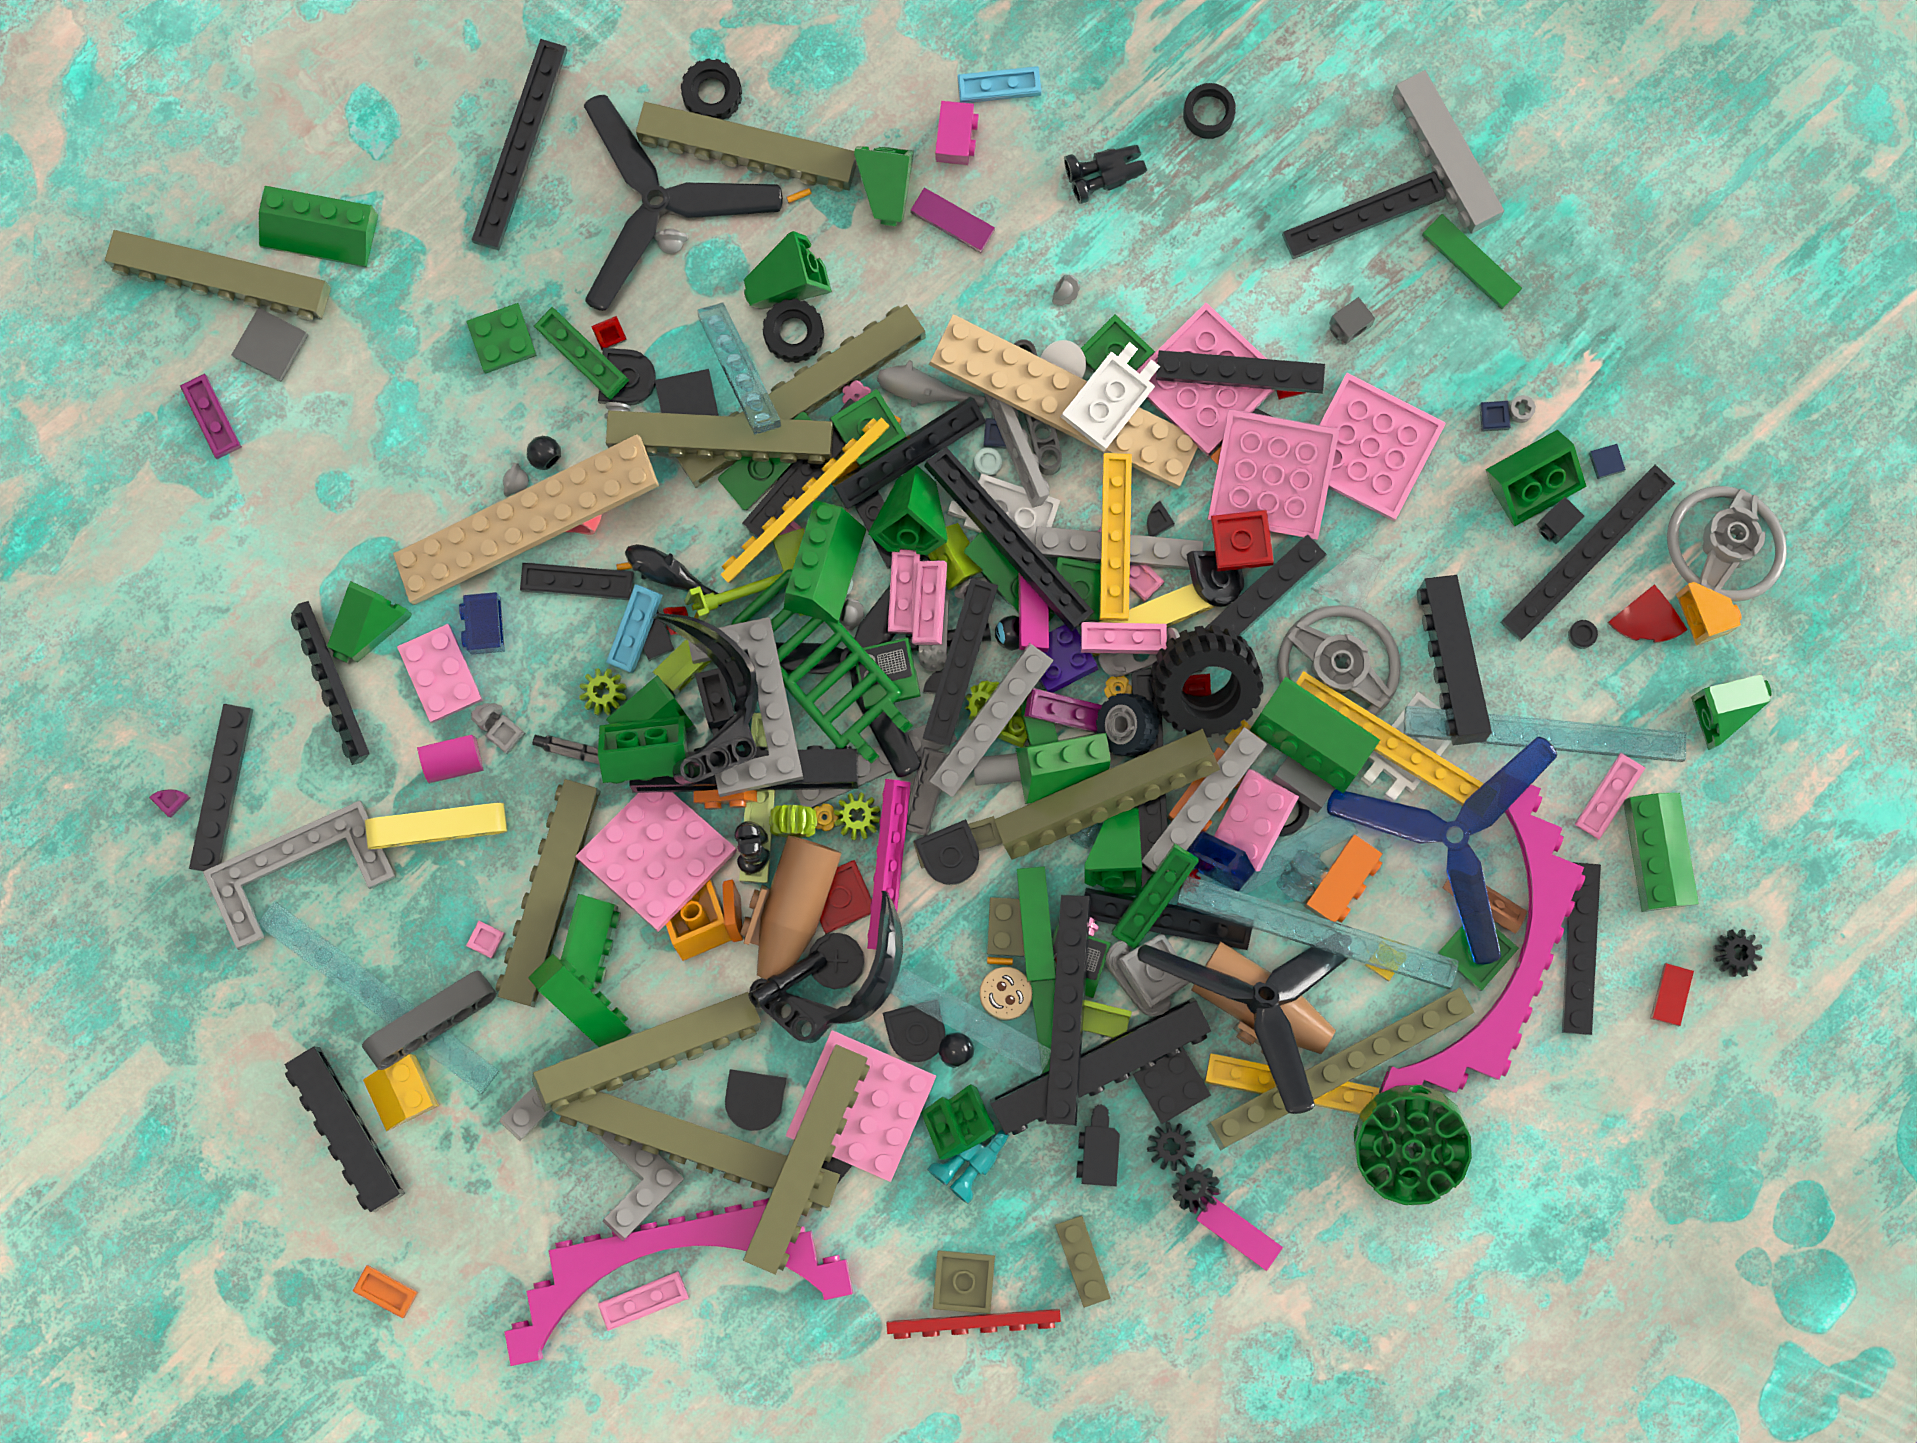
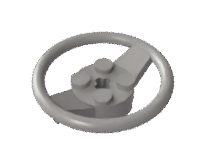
[1667,486,1787,602]
[1277,605,1401,716]

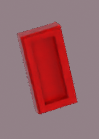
[1651,963,1694,1026]

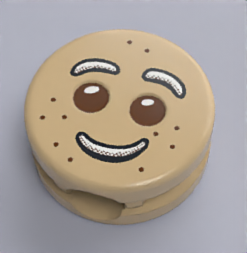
[979,967,1032,1021]

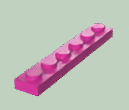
[867,779,911,950]

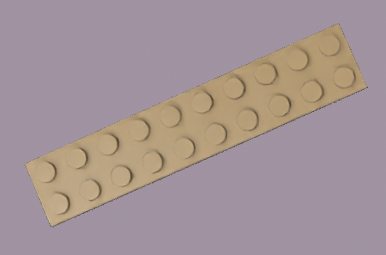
[929,314,1198,489]
[393,434,659,605]

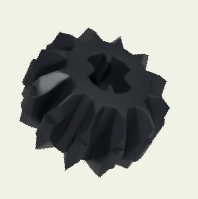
[1713,929,1763,977]
[1147,1122,1196,1171]
[1171,1164,1221,1214]

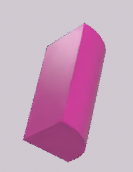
[417,735,484,783]

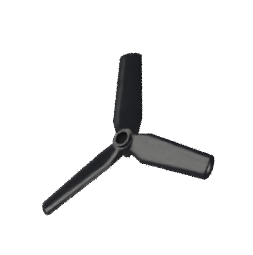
[584,95,783,311]
[746,554,931,777]
[1137,932,1353,1114]

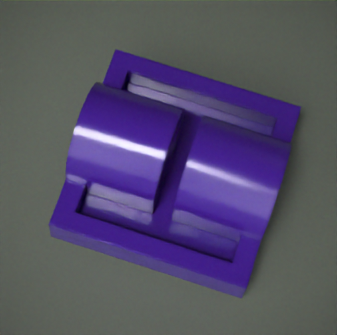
[1023,624,1098,693]

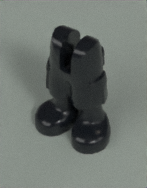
[1064,145,1147,204]
[734,821,770,874]

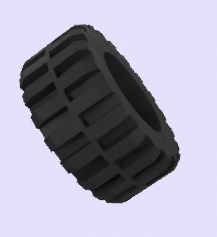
[1151,625,1264,738]

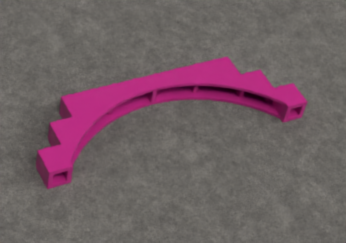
[1379,775,1585,1093]
[504,1198,854,1366]

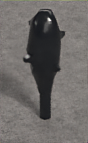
[625,544,722,607]

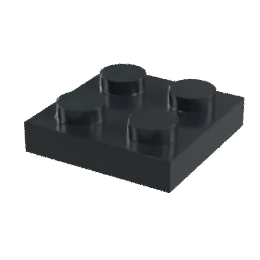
[1132,1046,1211,1124]

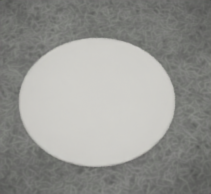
[1041,340,1086,378]

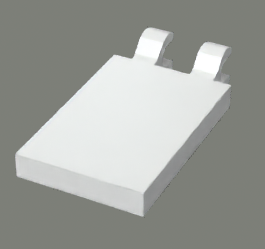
[1060,342,1160,451]
[947,473,1060,545]
[1360,692,1452,804]

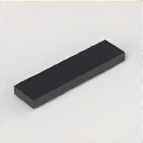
[520,563,634,600]

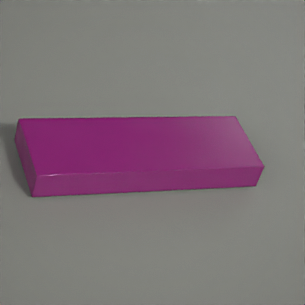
[910,187,995,253]
[180,373,242,459]
[1024,688,1102,733]

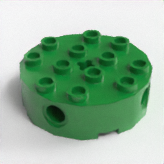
[1353,1085,1472,1205]

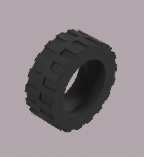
[681,58,742,120]
[762,298,824,363]

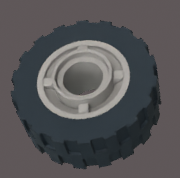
[1096,693,1160,756]

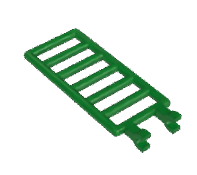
[731,569,913,764]

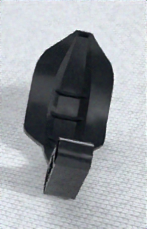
[652,613,759,785]
[749,891,903,1043]

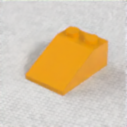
[666,878,731,961]

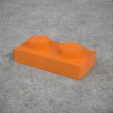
[694,790,757,810]

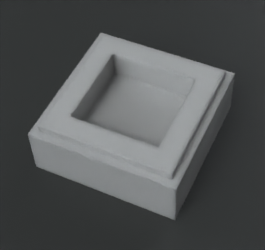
[485,715,525,754]

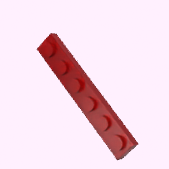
[886,1309,1061,1339]

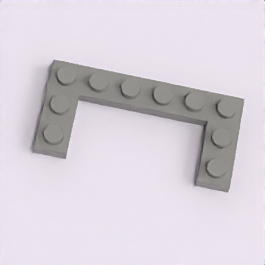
[688,617,804,797]
[203,800,396,950]
[499,1061,684,1241]

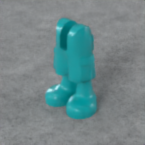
[927,1119,1009,1204]

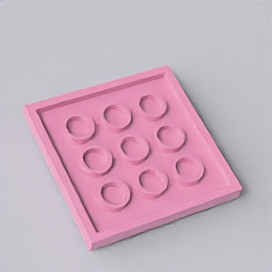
[1137,303,1274,456]
[1319,373,1446,522]
[1208,409,1340,540]
[576,792,737,932]
[786,1030,936,1182]

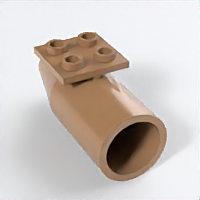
[740,835,842,980]
[1191,942,1336,1054]

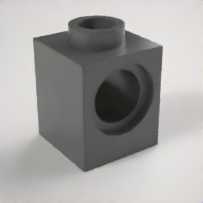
[1329,297,1375,345]

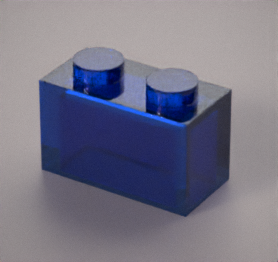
[459,592,505,655]
[1186,831,1255,892]

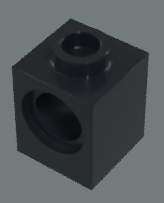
[1536,497,1585,544]

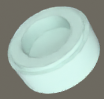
[974,448,1002,477]

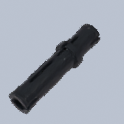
[748,950,827,1008]

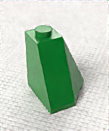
[854,146,914,226]
[743,231,832,310]
[868,465,948,555]
[327,581,412,663]
[1691,674,1772,750]
[606,675,696,733]
[1084,808,1142,896]

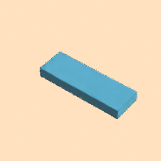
[957,66,1041,103]
[606,584,663,673]

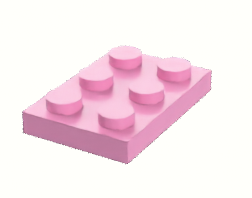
[397,624,483,723]
[1210,769,1299,872]

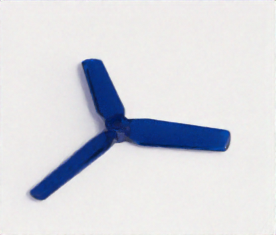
[1327,736,1557,965]

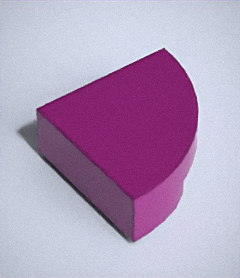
[149,789,191,818]

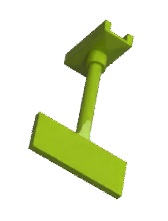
[684,528,804,621]

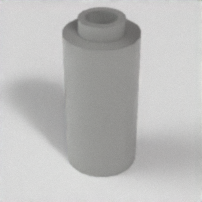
[974,753,1021,786]

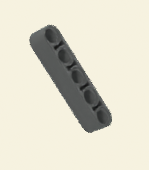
[1014,339,1062,475]
[362,970,497,1070]

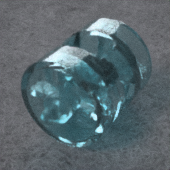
[1276,849,1329,904]

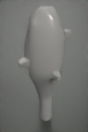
[877,360,985,408]

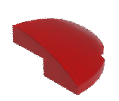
[1607,584,1687,643]

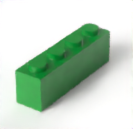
[528,954,632,1047]

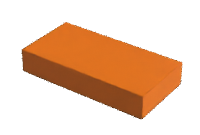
[722,879,743,942]
[353,1265,418,1318]

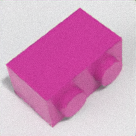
[935,101,979,165]

